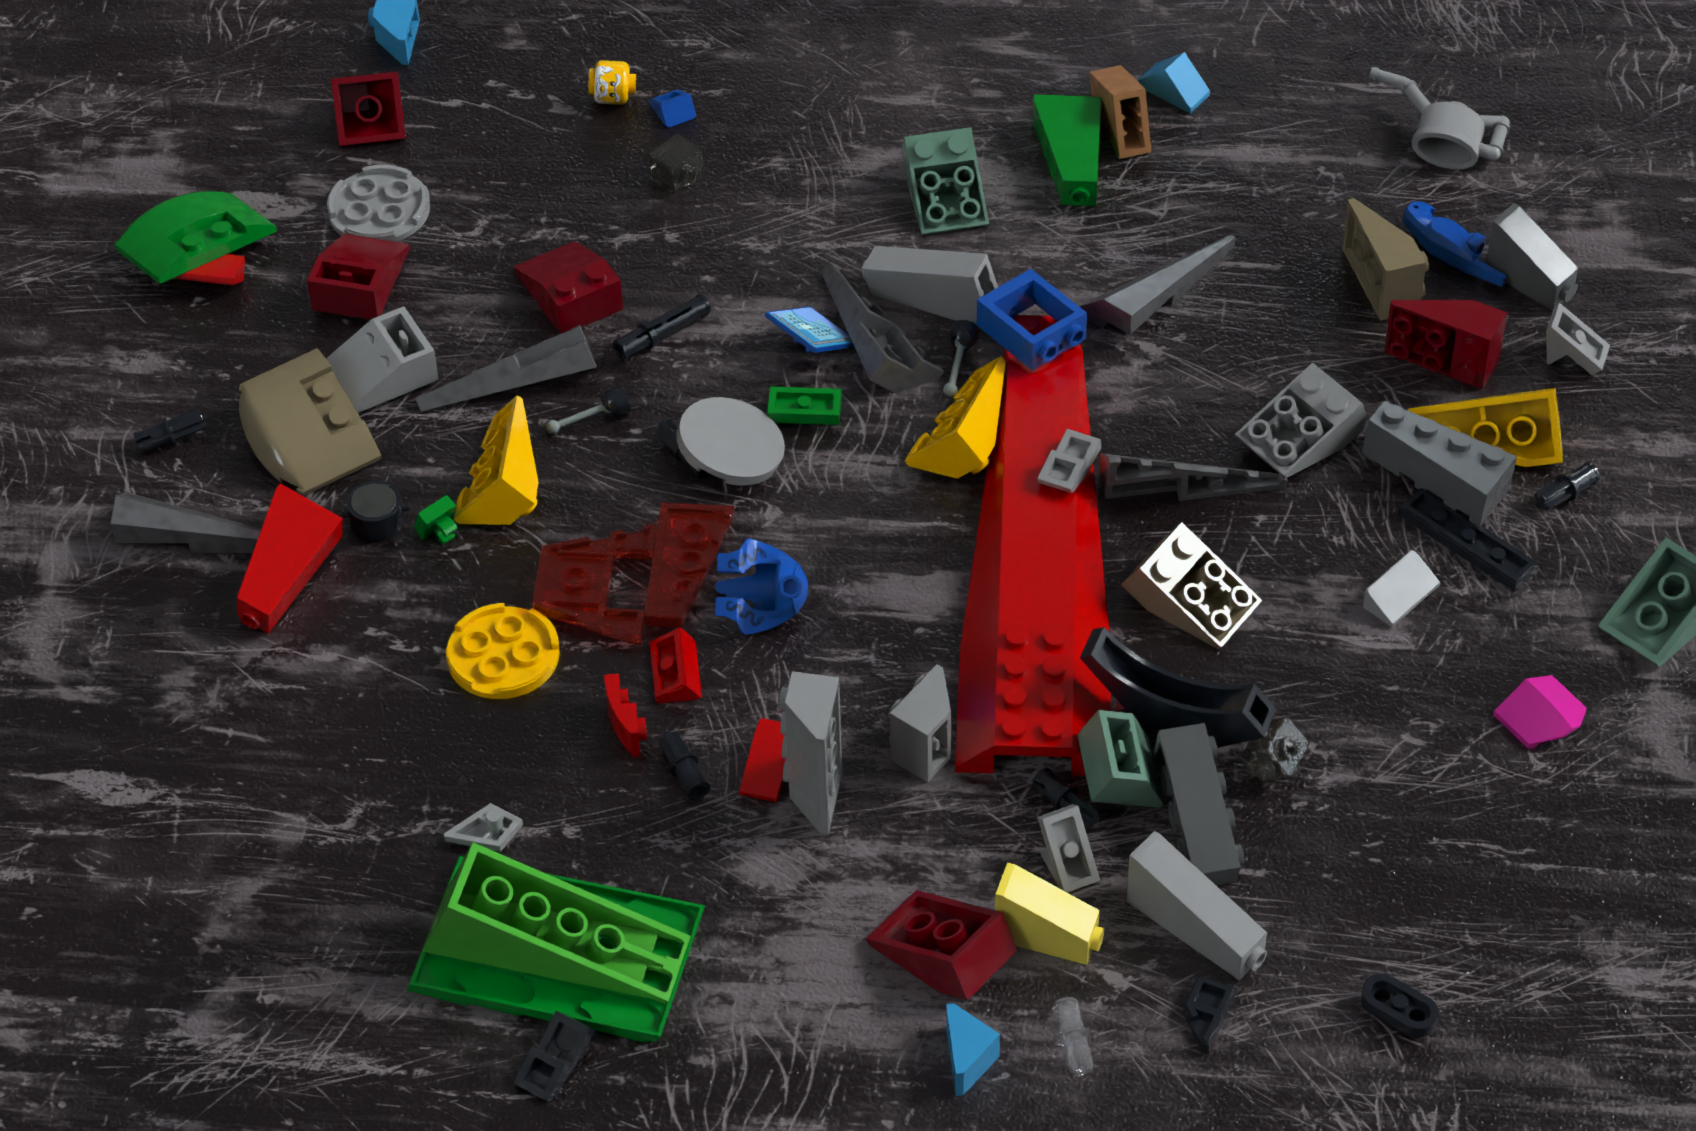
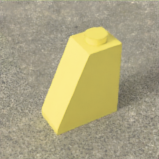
[995,862,1104,965]

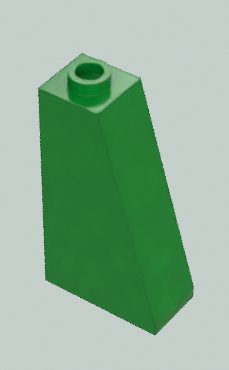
[1033,94,1101,206]

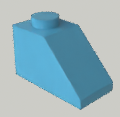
[368,0,420,65]

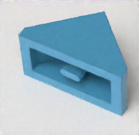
[1137,52,1210,114]
[946,1003,1000,1096]

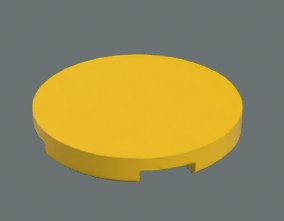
[446,603,560,699]

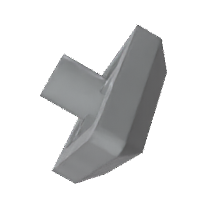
[444,803,523,852]

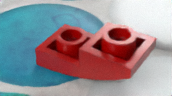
[604,674,647,757]

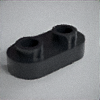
[1361,974,1439,1037]

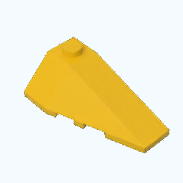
[905,356,1006,479]
[1408,388,1563,467]
[454,395,539,525]

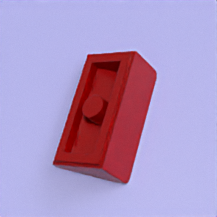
[174,254,245,285]
[649,627,702,704]

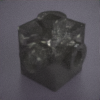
[1240,717,1310,782]

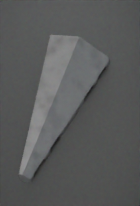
[1079,235,1235,335]
[821,261,944,393]
[415,325,597,412]
[110,492,261,553]

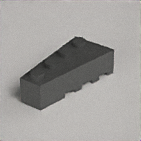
[1362,401,1517,527]
[1153,723,1245,885]

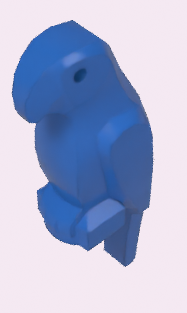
[1402,201,1507,287]

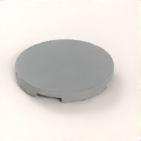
[327,165,430,242]
[676,397,785,486]

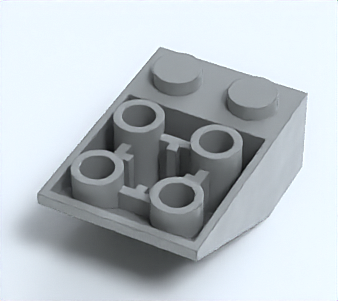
[326,306,439,413]
[1235,363,1368,478]

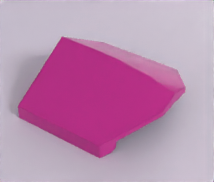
[1493,675,1587,749]

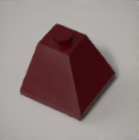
[331,71,406,146]

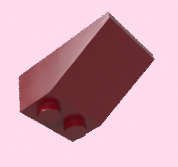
[513,241,623,334]
[866,890,1018,1000]

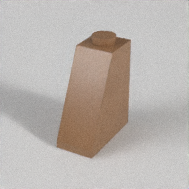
[1089,65,1152,159]

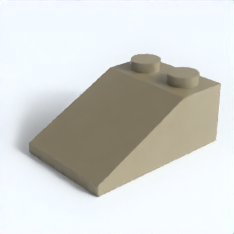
[1342,198,1429,321]

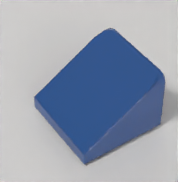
[649,89,696,127]

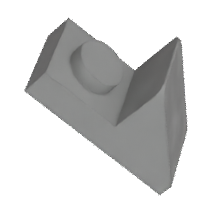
[1546,303,1610,376]
[1037,804,1100,893]

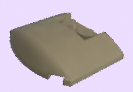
[239,348,382,496]

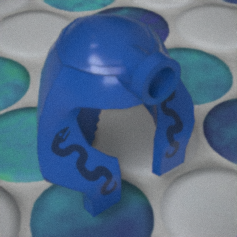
[715,538,808,635]

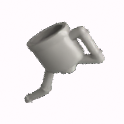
[1369,67,1510,169]

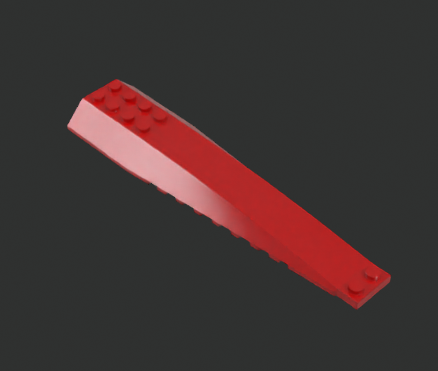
[955,315,1111,776]

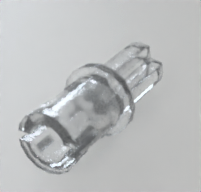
[1053,997,1093,1077]

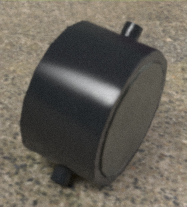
[342,480,409,542]

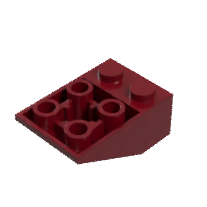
[307,234,410,319]
[1384,300,1507,389]

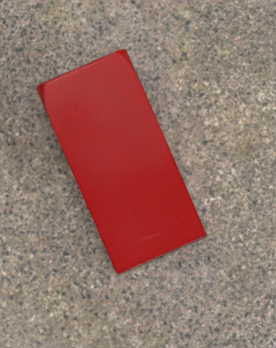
[739,718,786,802]

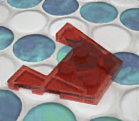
[532,524,657,645]

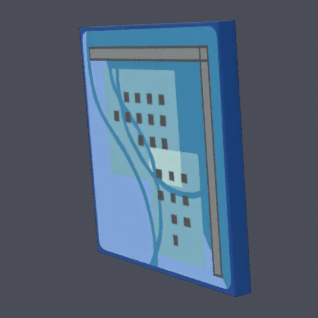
[764,306,854,353]

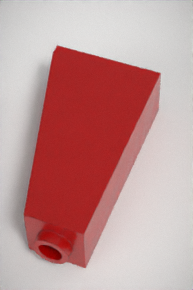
[237,483,343,634]

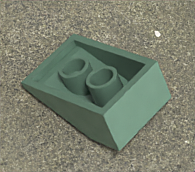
[1598,537,1696,668]

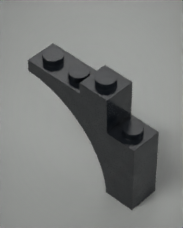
[1080,627,1276,748]

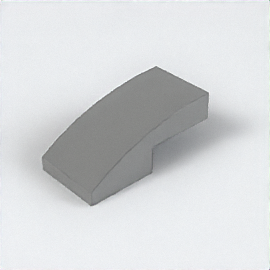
[1037,429,1101,493]

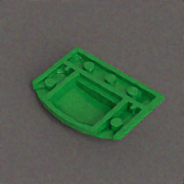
[115,191,277,284]

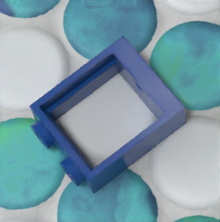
[977,269,1087,370]

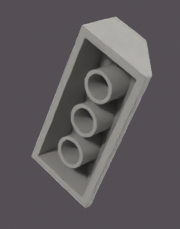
[779,671,842,835]

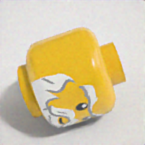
[588,60,636,105]

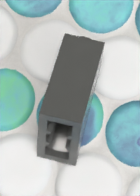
[1486,203,1578,311]

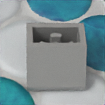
[889,664,951,783]

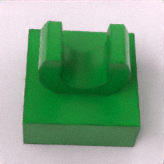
[414,495,458,545]

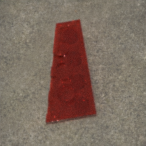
[644,502,735,627]

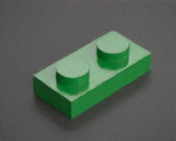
[767,387,842,425]

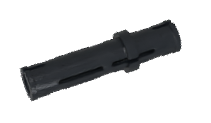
[613,294,711,360]

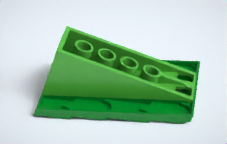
[406,842,705,1043]

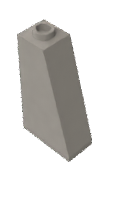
[861,246,998,325]
[1126,831,1267,981]

